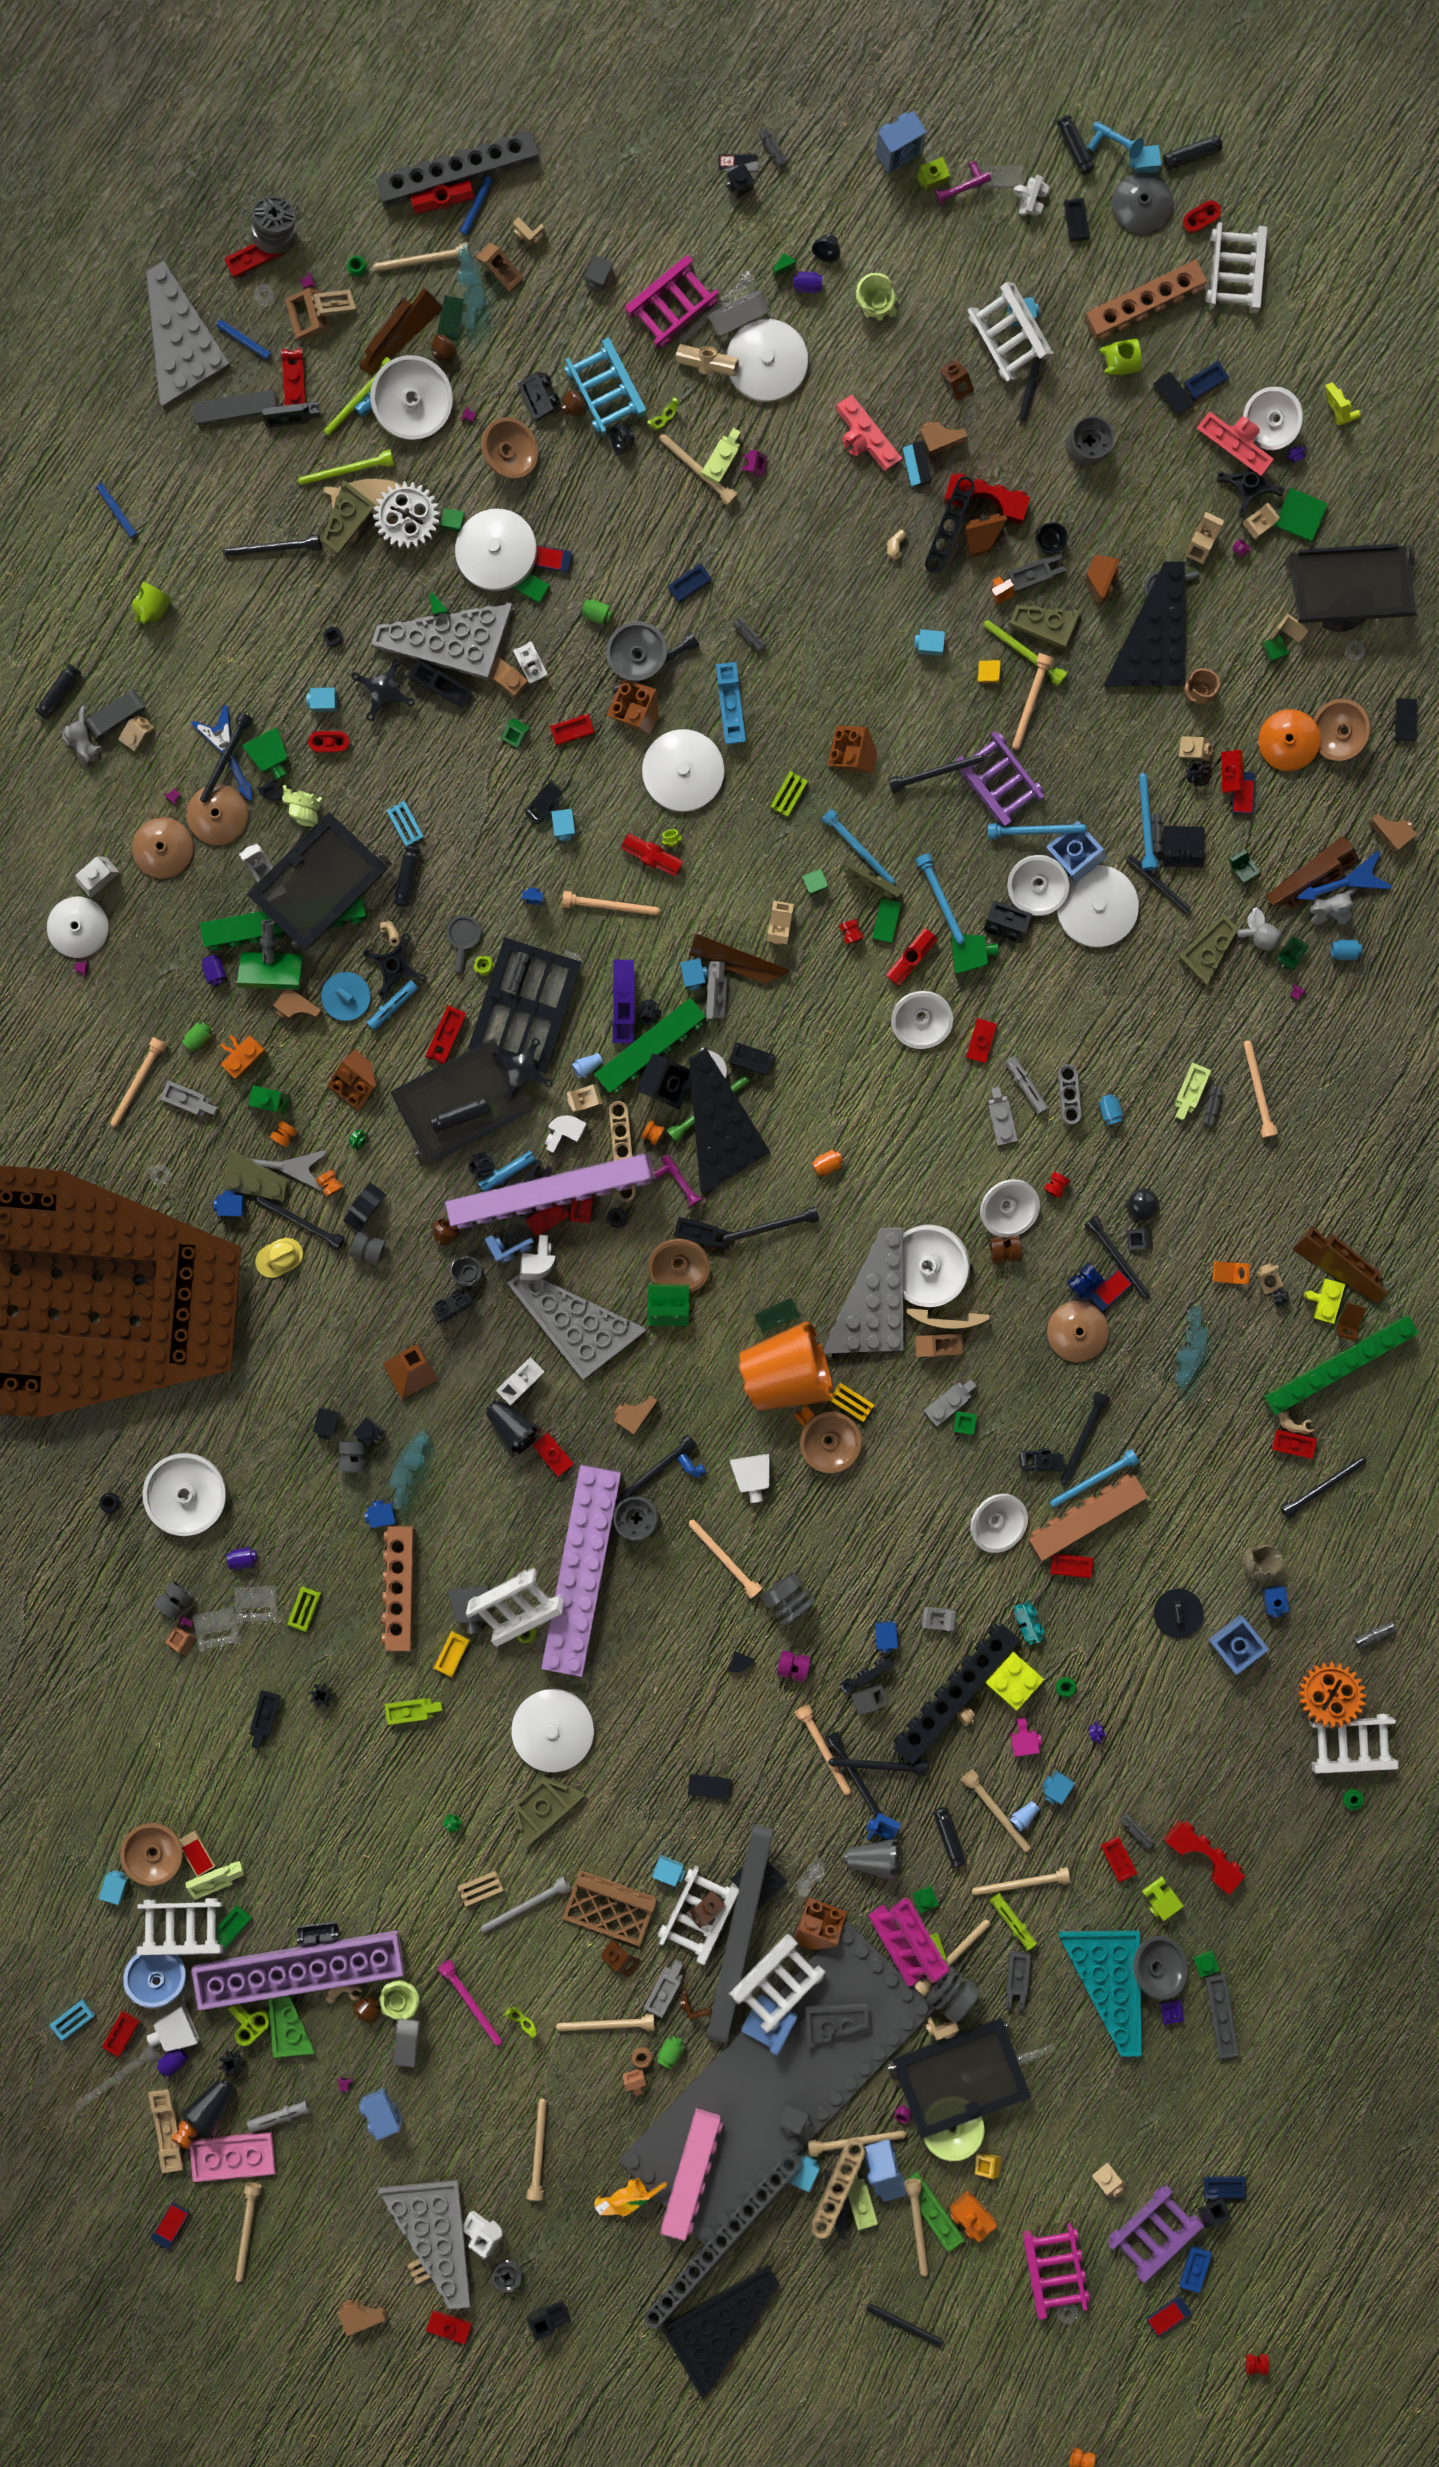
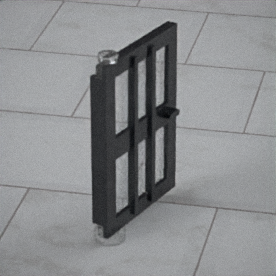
[468,937,584,1074]

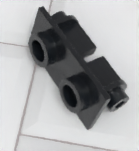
[296,1921,340,1947]

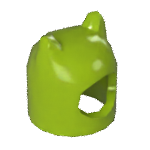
[1099,338,1142,375]
[132,582,172,624]

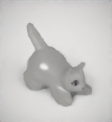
[62,706,102,767]
[1309,887,1358,924]

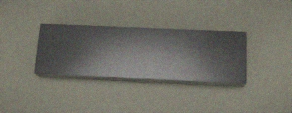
[193,389,277,425]
[1205,1973,1240,2060]

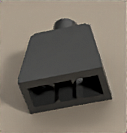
[448,1585,489,1634]

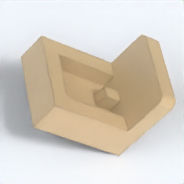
[513,217,545,247]
[1243,503,1280,539]
[119,716,154,752]
[1178,736,1213,761]
[567,1084,603,1112]
[926,2016,959,2040]
[1092,2162,1127,2199]

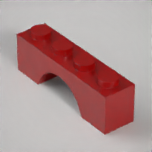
[944,473,1030,525]
[1163,1820,1245,1895]

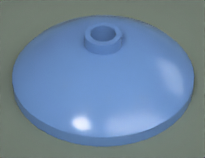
[123,1954,186,2008]

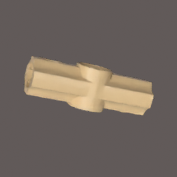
[676,344,739,377]

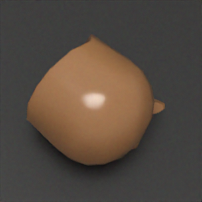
[1184,668,1220,704]

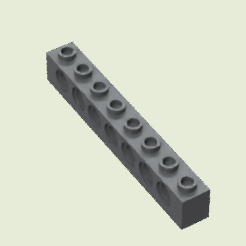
[375,131,540,208]

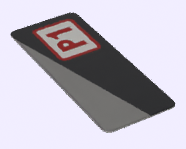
[719,154,758,171]

